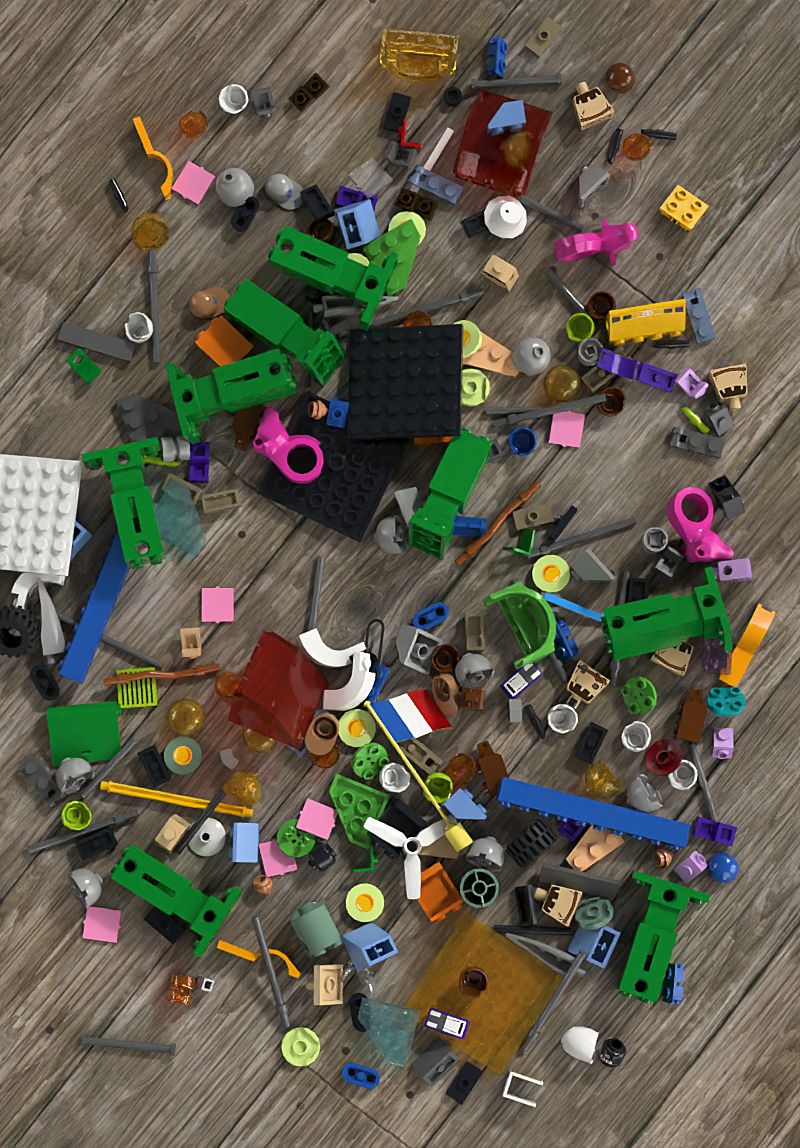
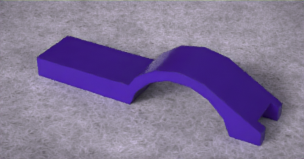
[595,348,678,393]

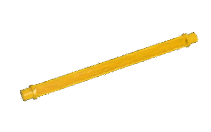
[100,781,253,818]

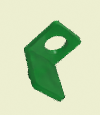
[66,348,102,384]
[503,529,535,556]
[352,844,378,872]

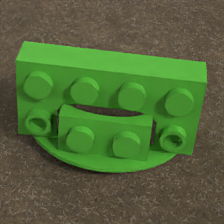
[482,581,556,670]

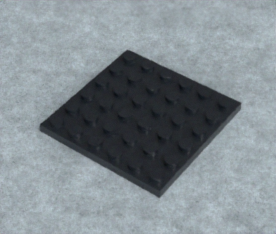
[347,324,464,441]
[257,391,410,543]

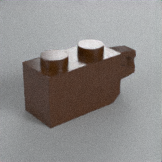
[232,403,267,451]
[457,687,486,712]
[673,687,707,744]
[476,741,509,796]

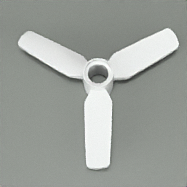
[364,815,457,899]

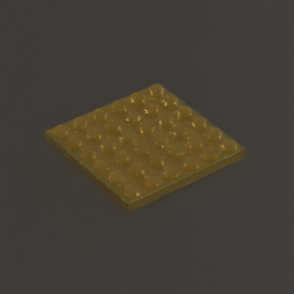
[402,912,564,1075]

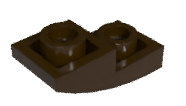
[288,73,330,112]
[394,188,439,221]

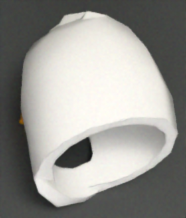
[561,1027,598,1064]

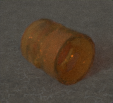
[166,973,196,1005]

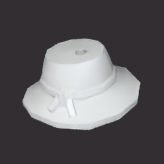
[484,196,527,238]

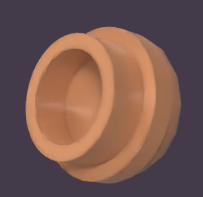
[308,400,329,420]
[653,848,674,868]
[253,875,272,896]

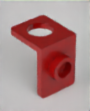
[398,118,423,148]

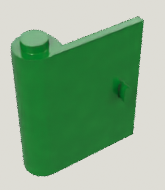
[47,701,122,766]

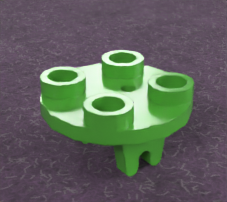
[621,676,657,715]
[351,742,389,780]
[277,819,315,858]

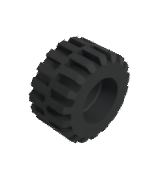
[0,605,39,658]
[505,818,557,868]

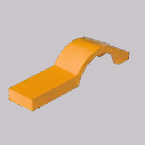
[133,116,174,200]
[718,603,776,687]
[217,940,301,978]

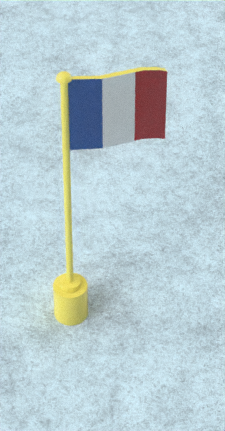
[364,690,473,853]

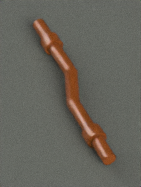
[454,481,541,566]
[103,664,220,686]

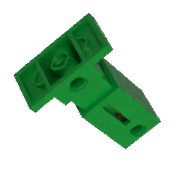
[268,225,399,331]
[223,279,346,387]
[165,349,297,444]
[408,428,492,560]
[81,437,166,570]
[601,567,732,661]
[110,845,244,958]
[616,871,711,1004]

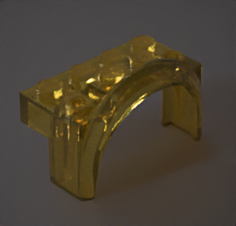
[380,28,459,83]

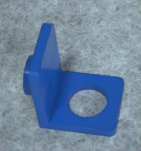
[326,397,349,428]

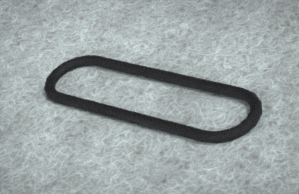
[364,619,384,682]

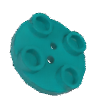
[707,686,746,717]

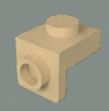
[180,627,202,659]

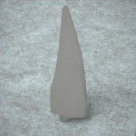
[313,294,399,319]
[37,578,66,664]
[506,933,587,977]

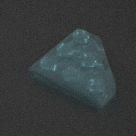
[155,479,206,557]
[358,997,419,1068]

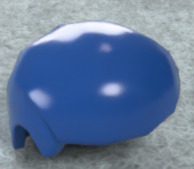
[508,427,537,456]
[707,853,739,883]

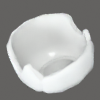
[218,84,248,114]
[125,312,153,343]
[547,704,578,733]
[621,721,651,752]
[668,760,697,790]
[379,763,410,793]

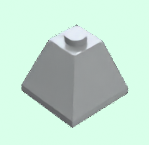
[578,164,610,210]
[394,487,425,533]
[570,549,615,584]
[395,624,443,676]

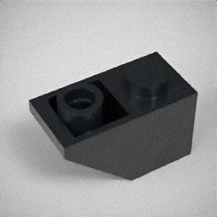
[708,475,745,520]

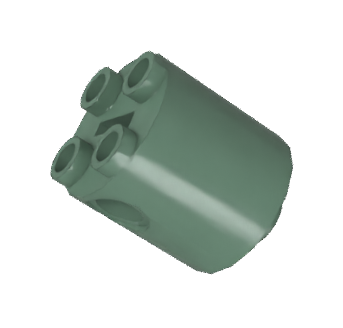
[459,869,499,908]
[290,902,342,959]

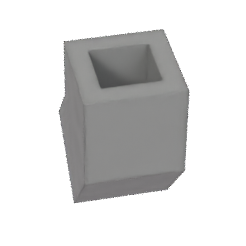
[509,699,522,722]
[220,748,240,771]
[195,975,215,992]

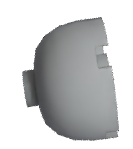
[215,168,254,207]
[512,337,551,376]
[374,515,408,554]
[455,653,495,688]
[56,758,95,794]
[626,774,663,813]
[465,836,505,872]
[66,868,103,908]

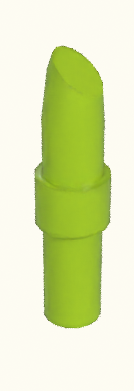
[681,407,710,435]
[144,456,181,467]

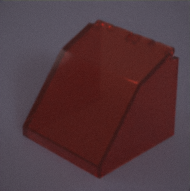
[453,89,553,199]
[228,630,329,750]

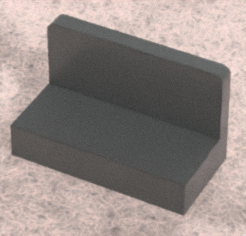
[412,1038,460,1087]

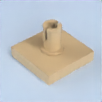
[306,964,343,1005]

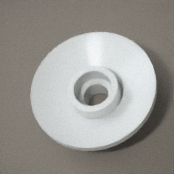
[188,818,226,856]

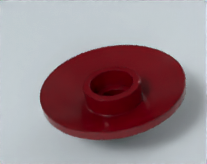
[645,739,682,776]

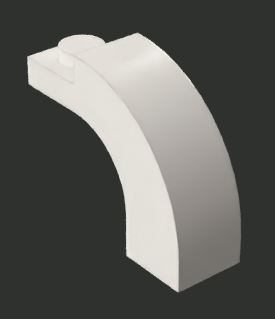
[11,572,65,610]
[296,628,366,668]
[323,652,375,711]

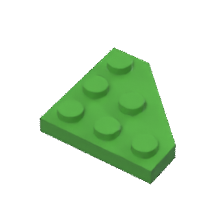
[362,219,421,296]
[329,773,390,849]

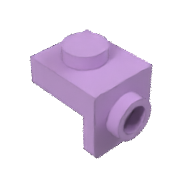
[675,367,709,399]
[712,727,734,759]
[673,851,708,884]

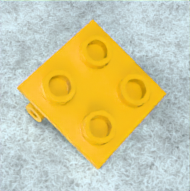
[659,185,709,232]

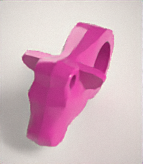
[553,219,638,266]
[252,407,324,484]
[666,487,733,563]

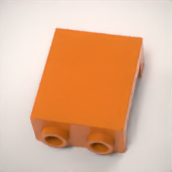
[195,315,255,367]
[417,862,464,923]

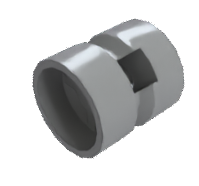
[577,338,603,367]
[160,436,190,462]
[641,527,668,555]

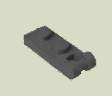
[669,427,725,459]
[18,755,67,808]

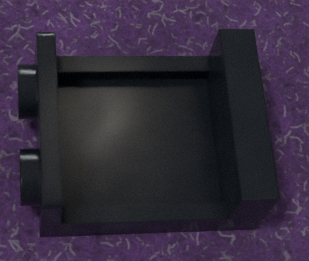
[367,798,428,860]

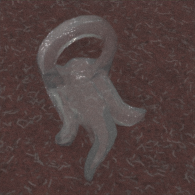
[339,958,376,995]

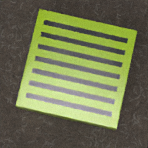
[116,667,158,709]

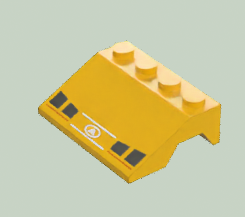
[605,299,686,346]

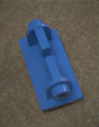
[486,36,507,78]
[453,516,487,537]
[554,620,579,661]
[365,662,391,704]
[662,963,685,1004]

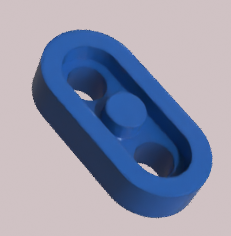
[413,602,449,631]
[342,1062,380,1089]

